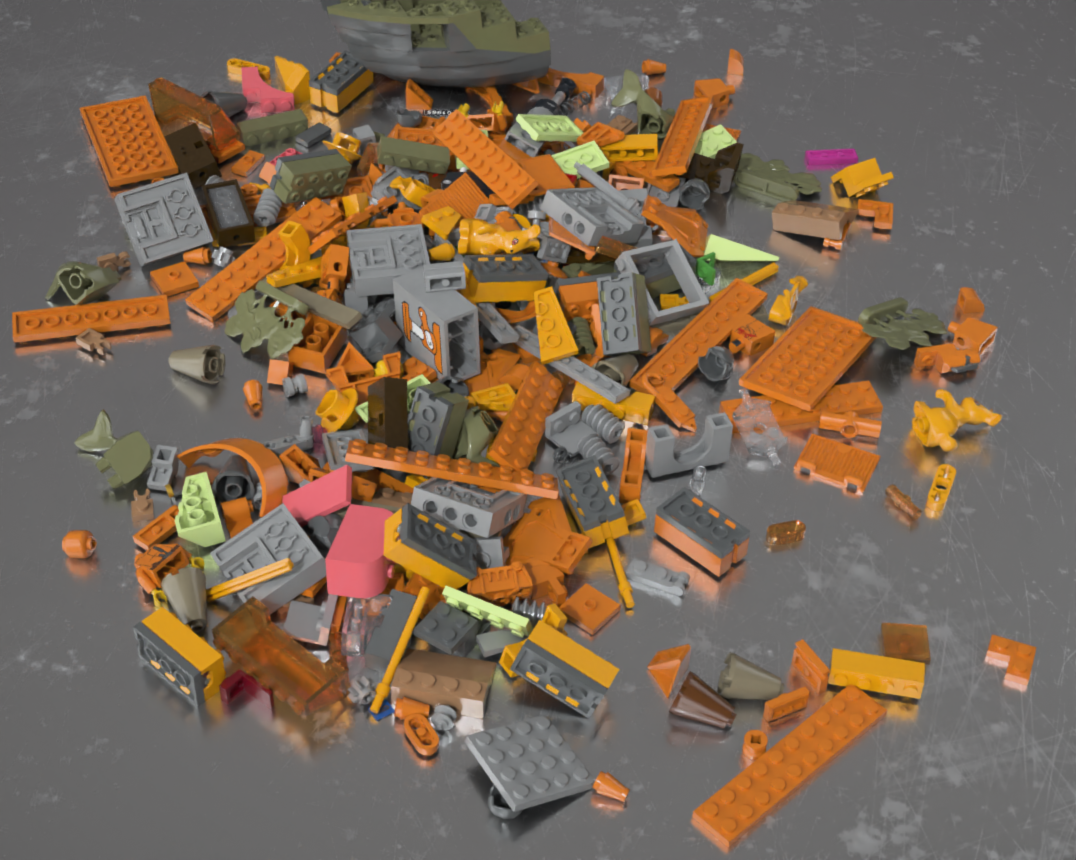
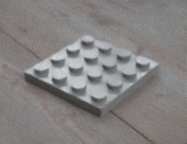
[465,714,595,812]

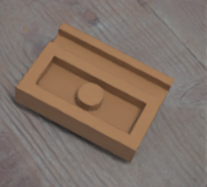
[607,115,638,135]

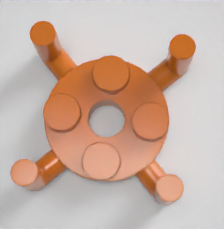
[375,202,435,236]

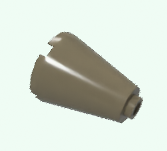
[168,345,226,384]
[592,354,638,387]
[161,567,207,632]
[717,652,784,700]

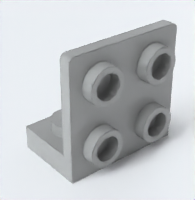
[522,226,571,263]
[545,401,601,457]
[282,594,338,646]

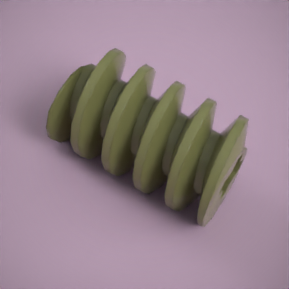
[568,317,595,358]

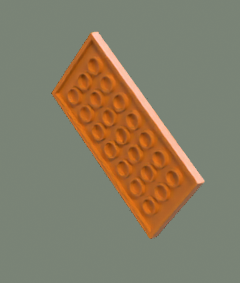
[80,95,179,187]
[739,306,877,412]

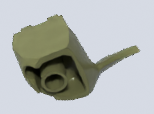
[611,69,675,140]
[45,261,122,305]
[452,406,500,467]
[74,409,154,489]

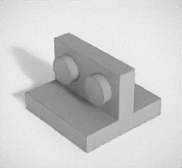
[467,537,510,583]

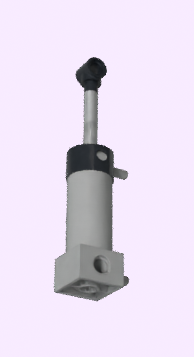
[505,78,576,157]

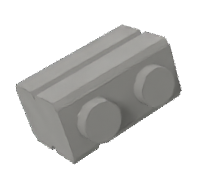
[423,261,466,293]

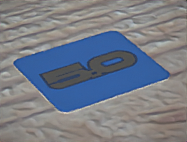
[368,700,395,721]

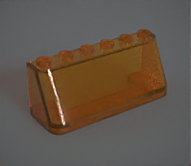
[148,78,240,151]
[211,596,351,716]

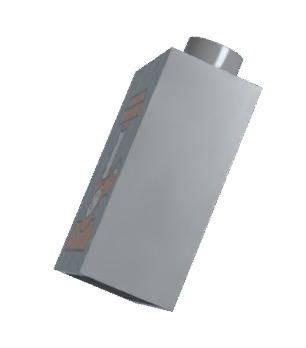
[393,267,481,380]

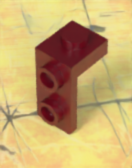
[219,669,274,709]

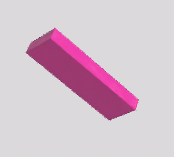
[805,149,859,165]

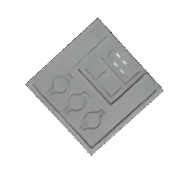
[114,173,213,268]
[540,187,645,246]
[347,224,430,297]
[411,477,527,538]
[210,503,327,623]

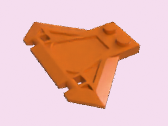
[641,195,709,257]
[430,348,521,407]
[503,493,592,574]

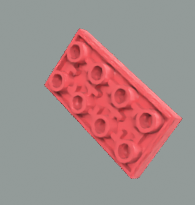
[282,465,352,527]

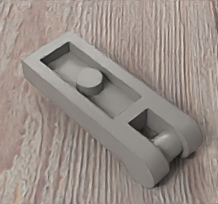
[626,558,690,596]

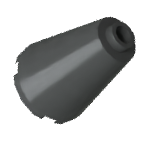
[199,91,247,125]
[212,455,255,502]

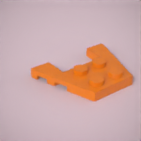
[325,351,401,420]

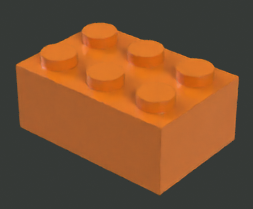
[288,313,347,374]

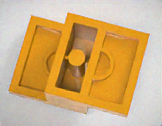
[831,158,894,198]

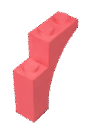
[241,67,295,113]

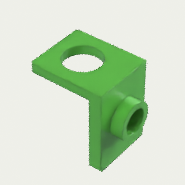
[695,252,716,286]

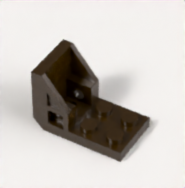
[673,142,744,194]

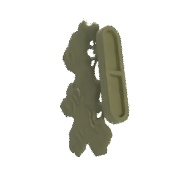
[734,153,822,202]
[225,280,310,359]
[858,297,948,350]

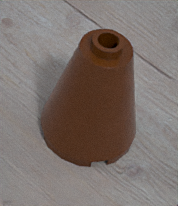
[669,671,737,729]

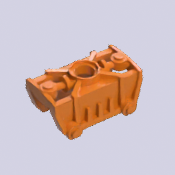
[467,561,533,607]

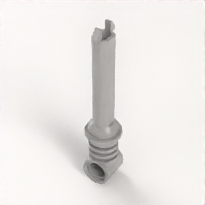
[574,162,659,233]

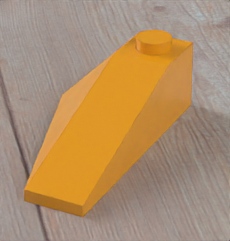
[275,56,310,105]

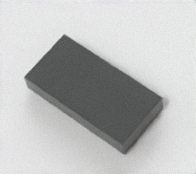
[295,122,332,147]

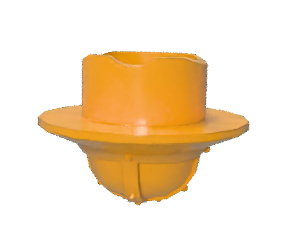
[322,133,366,165]
[315,388,359,433]

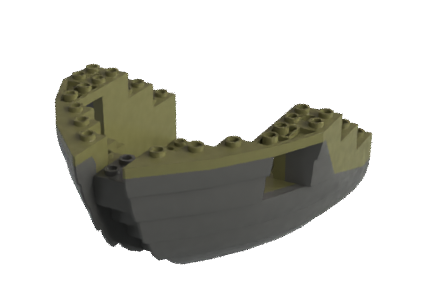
[320,0,551,88]

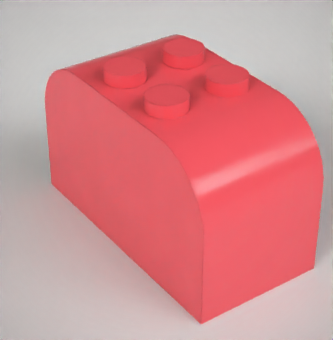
[325,504,398,598]

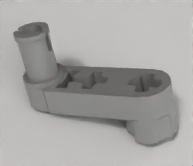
[262,415,314,459]

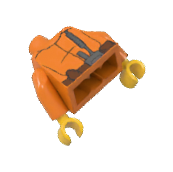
[458,101,507,135]
[134,544,205,608]

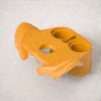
[390,176,435,208]
[768,276,808,326]

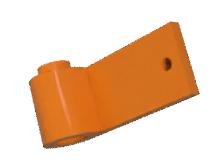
[220,497,254,539]

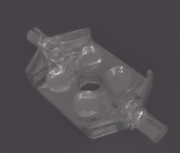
[732,388,788,467]

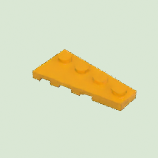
[266,256,322,288]
[534,286,578,365]

